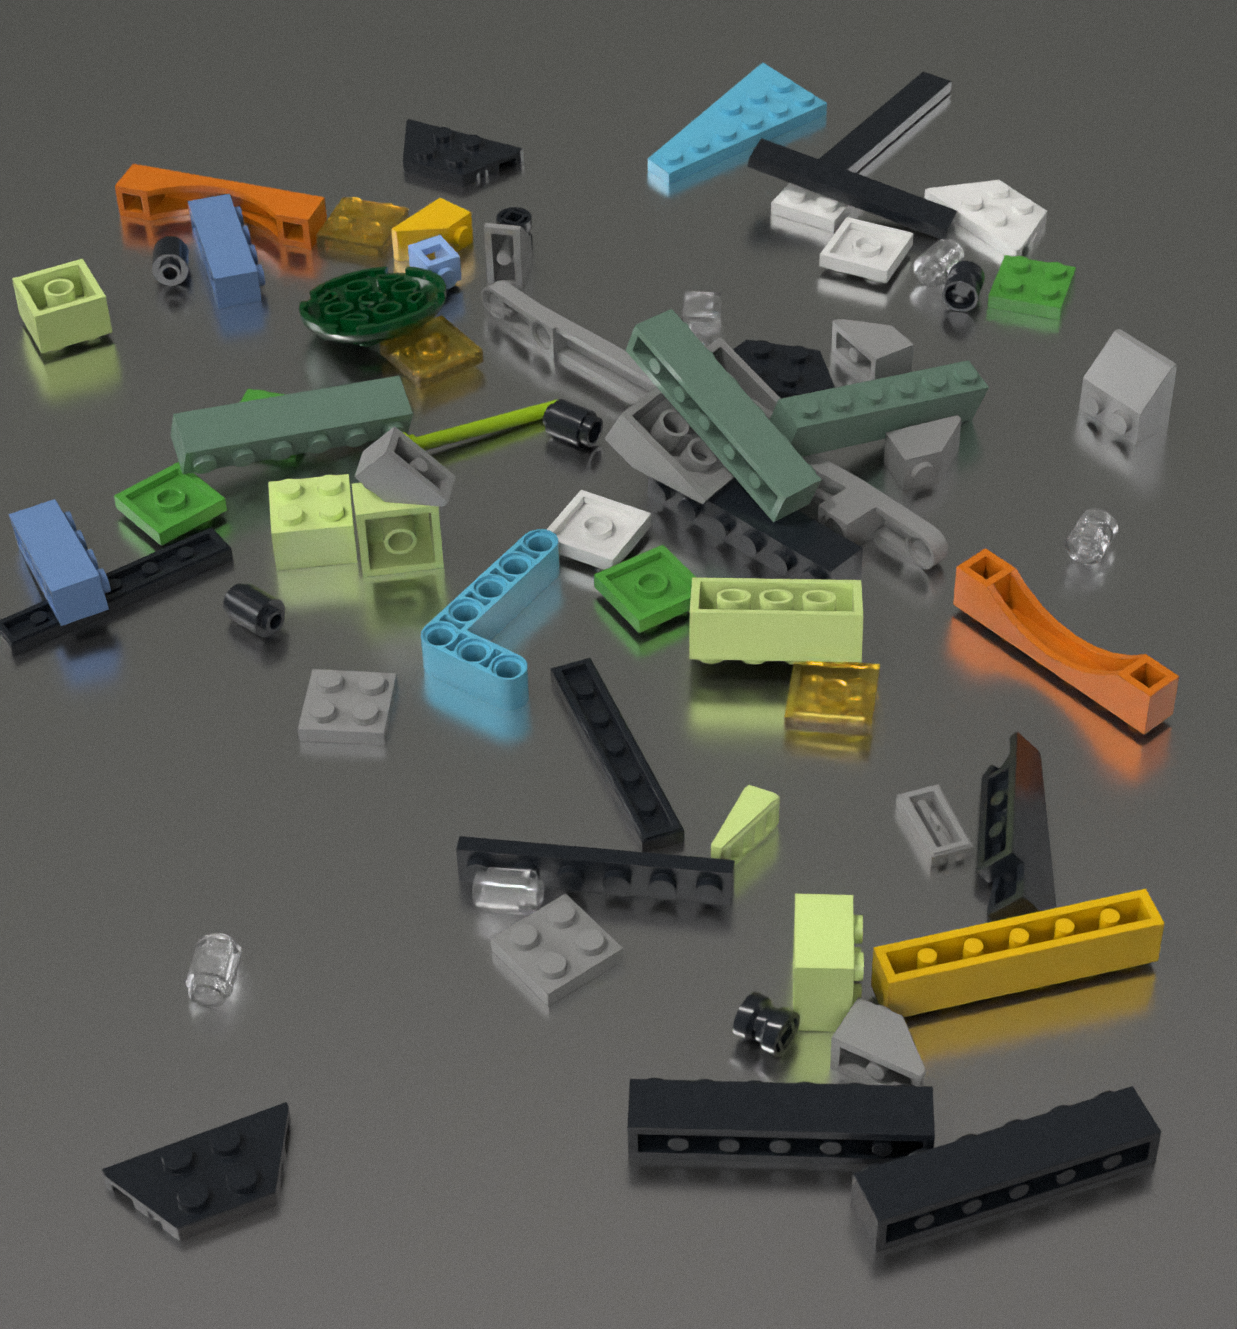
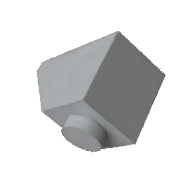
[484,223,532,291]
[832,319,914,381]
[884,415,961,491]
[354,426,456,507]
[830,997,926,1086]

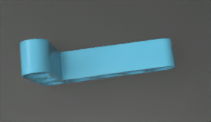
[421,529,560,711]

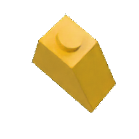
[391,198,473,261]

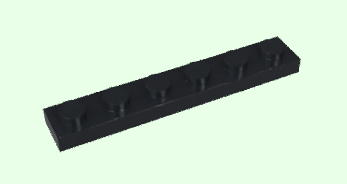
[456,836,735,905]

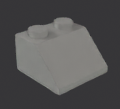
[1079,329,1177,445]

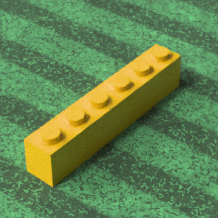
[871,889,1165,1017]

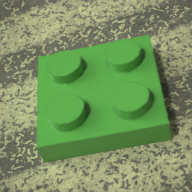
[987,255,1076,320]
[114,462,227,546]
[594,544,697,633]

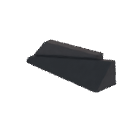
[977,731,1057,921]

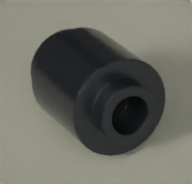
[152,236,189,286]
[543,399,603,447]
[223,583,285,638]

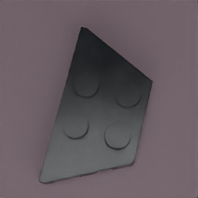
[403,119,524,187]
[733,339,835,399]
[101,1102,291,1241]

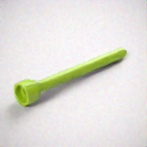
[402,399,558,451]

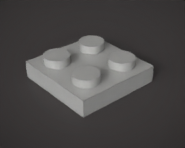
[298,669,398,745]
[491,893,624,1007]

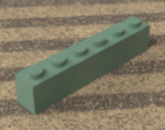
[625,309,822,522]
[770,360,989,457]
[171,375,413,474]

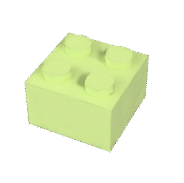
[12,259,112,353]
[268,474,358,571]
[352,483,444,577]
[793,894,864,1032]

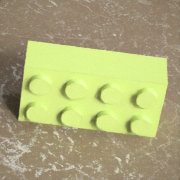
[689,577,863,666]

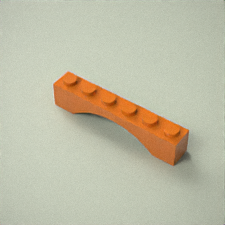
[115,164,328,250]
[953,548,1179,734]

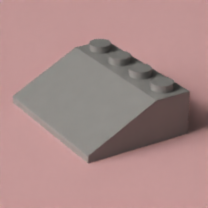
[604,337,781,504]

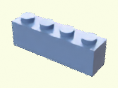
[188,194,265,309]
[9,499,111,626]

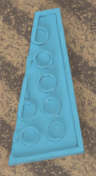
[648,63,827,185]

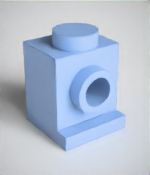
[408,235,462,289]

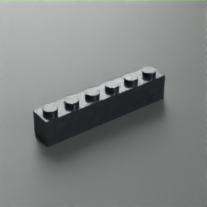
[648,476,863,580]
[627,1078,935,1165]
[851,1086,1161,1252]

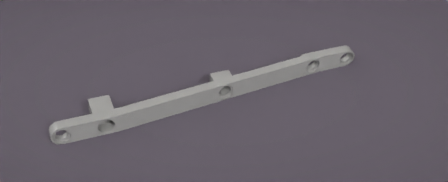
[482,280,948,569]

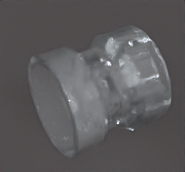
[1065,508,1118,565]

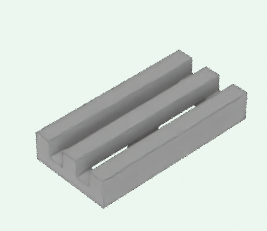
[896,784,974,868]

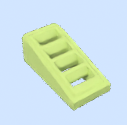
[711,785,780,865]

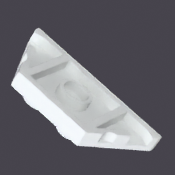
[924,180,1047,256]

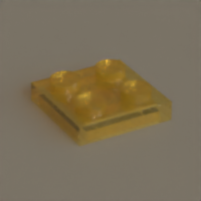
[316,197,409,258]
[379,315,484,390]
[784,661,880,736]

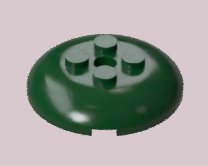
[299,266,447,347]

